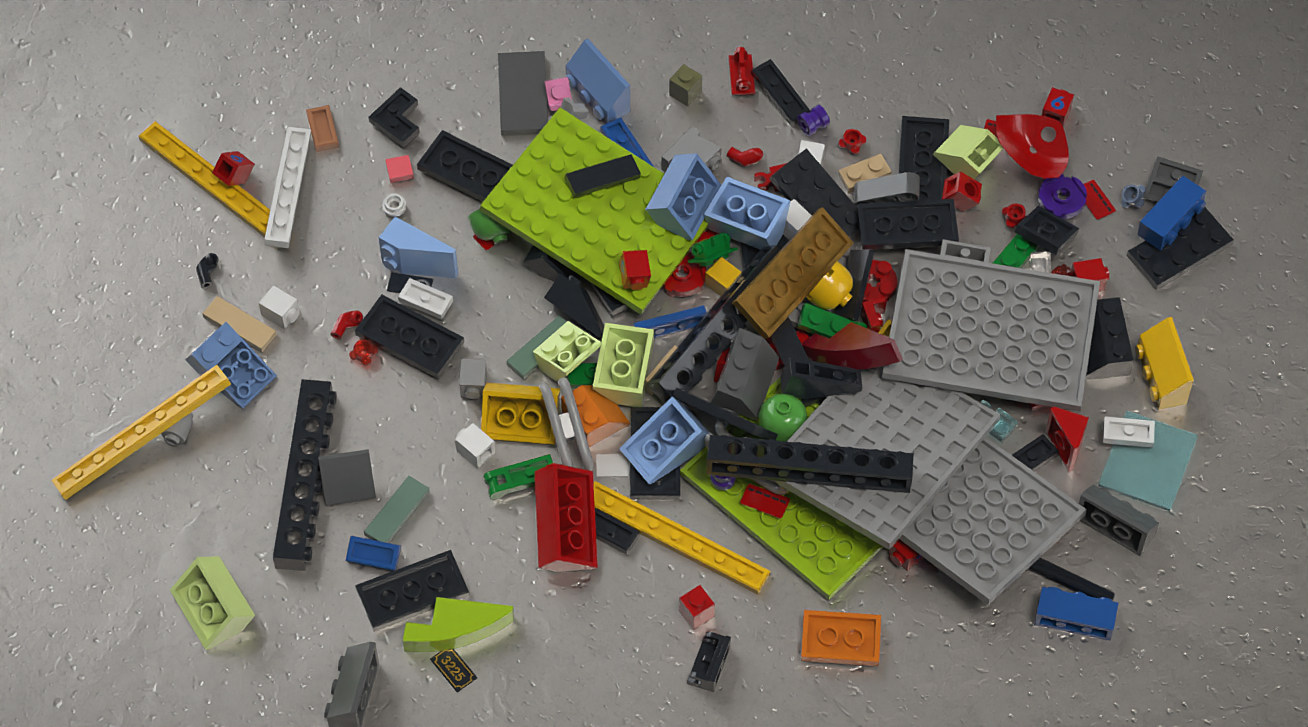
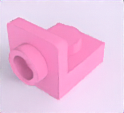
[544,77,572,113]

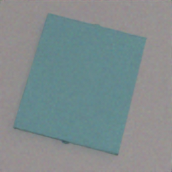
[1098,411,1198,511]

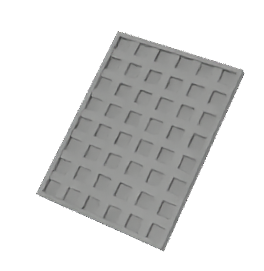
[772,366,1001,550]

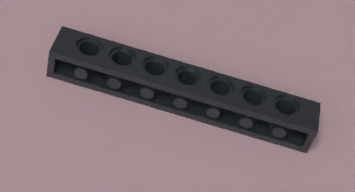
[647,245,780,404]
[273,379,337,571]
[706,435,914,493]

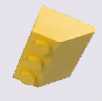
[1135,317,1194,410]
[481,382,561,444]

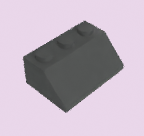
[711,328,780,421]
[1079,485,1159,557]
[324,641,379,727]

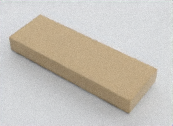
[202,296,277,352]

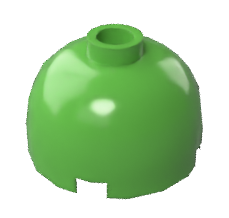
[468,209,512,244]
[758,394,808,442]

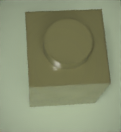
[669,64,702,107]

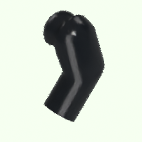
[196,253,219,289]

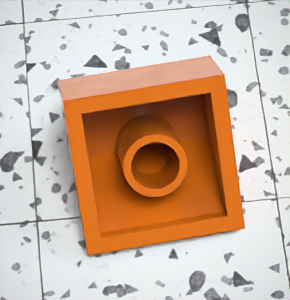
[561,385,630,447]

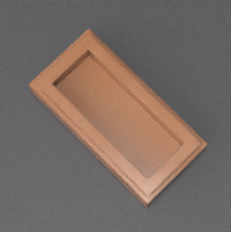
[306,105,339,152]

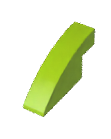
[403,597,514,653]

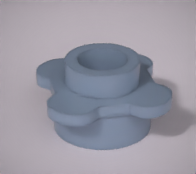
[1122,185,1146,208]

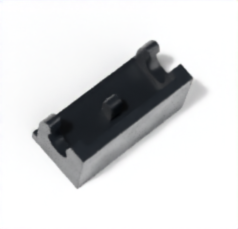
[687,632,731,692]

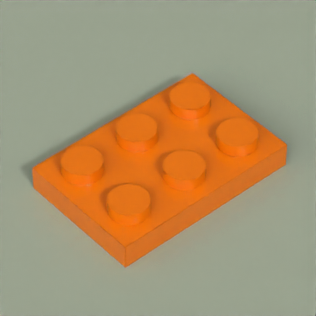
[801,610,881,666]

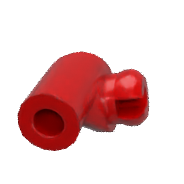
[727,147,763,167]
[330,310,363,340]

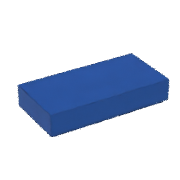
[346,536,401,570]

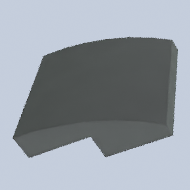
[1143,156,1203,203]
[318,449,376,506]

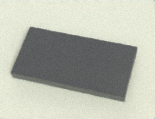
[498,51,548,135]

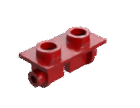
[729,47,755,95]

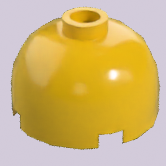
[806,261,853,310]

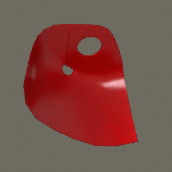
[995,114,1069,179]

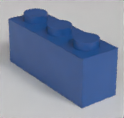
[1137,176,1206,251]
[1034,587,1118,641]

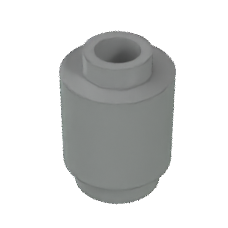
[161,413,193,446]

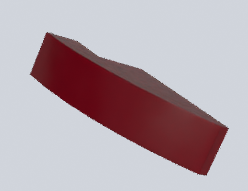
[802,322,903,370]

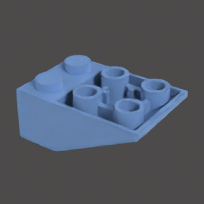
[185,322,277,409]

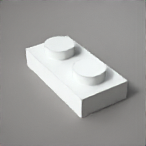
[398,278,453,320]
[1103,417,1155,448]

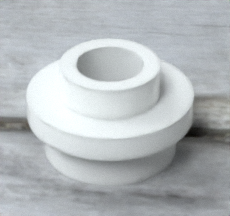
[382,193,407,217]

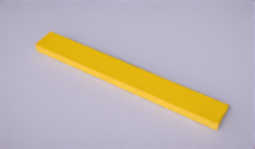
[138,121,270,237]
[51,365,231,500]
[594,480,771,595]

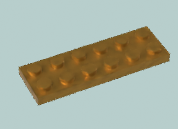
[733,207,854,339]

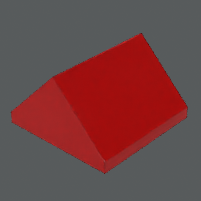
[1045,407,1089,472]

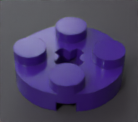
[1038,174,1087,219]

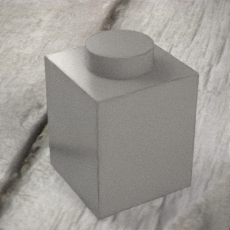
[459,359,487,399]

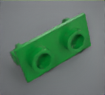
[688,232,738,266]

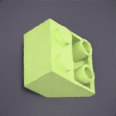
[933,125,1003,179]
[533,321,602,381]

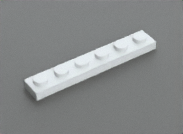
[264,127,311,248]

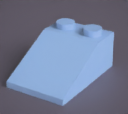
[378,217,458,278]
[619,397,709,484]

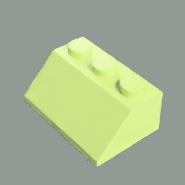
[593,323,654,407]
[170,556,255,650]

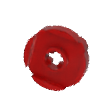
[662,252,706,297]
[863,260,898,302]

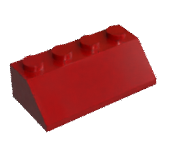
[535,463,598,572]

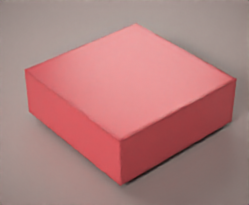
[385,155,414,183]

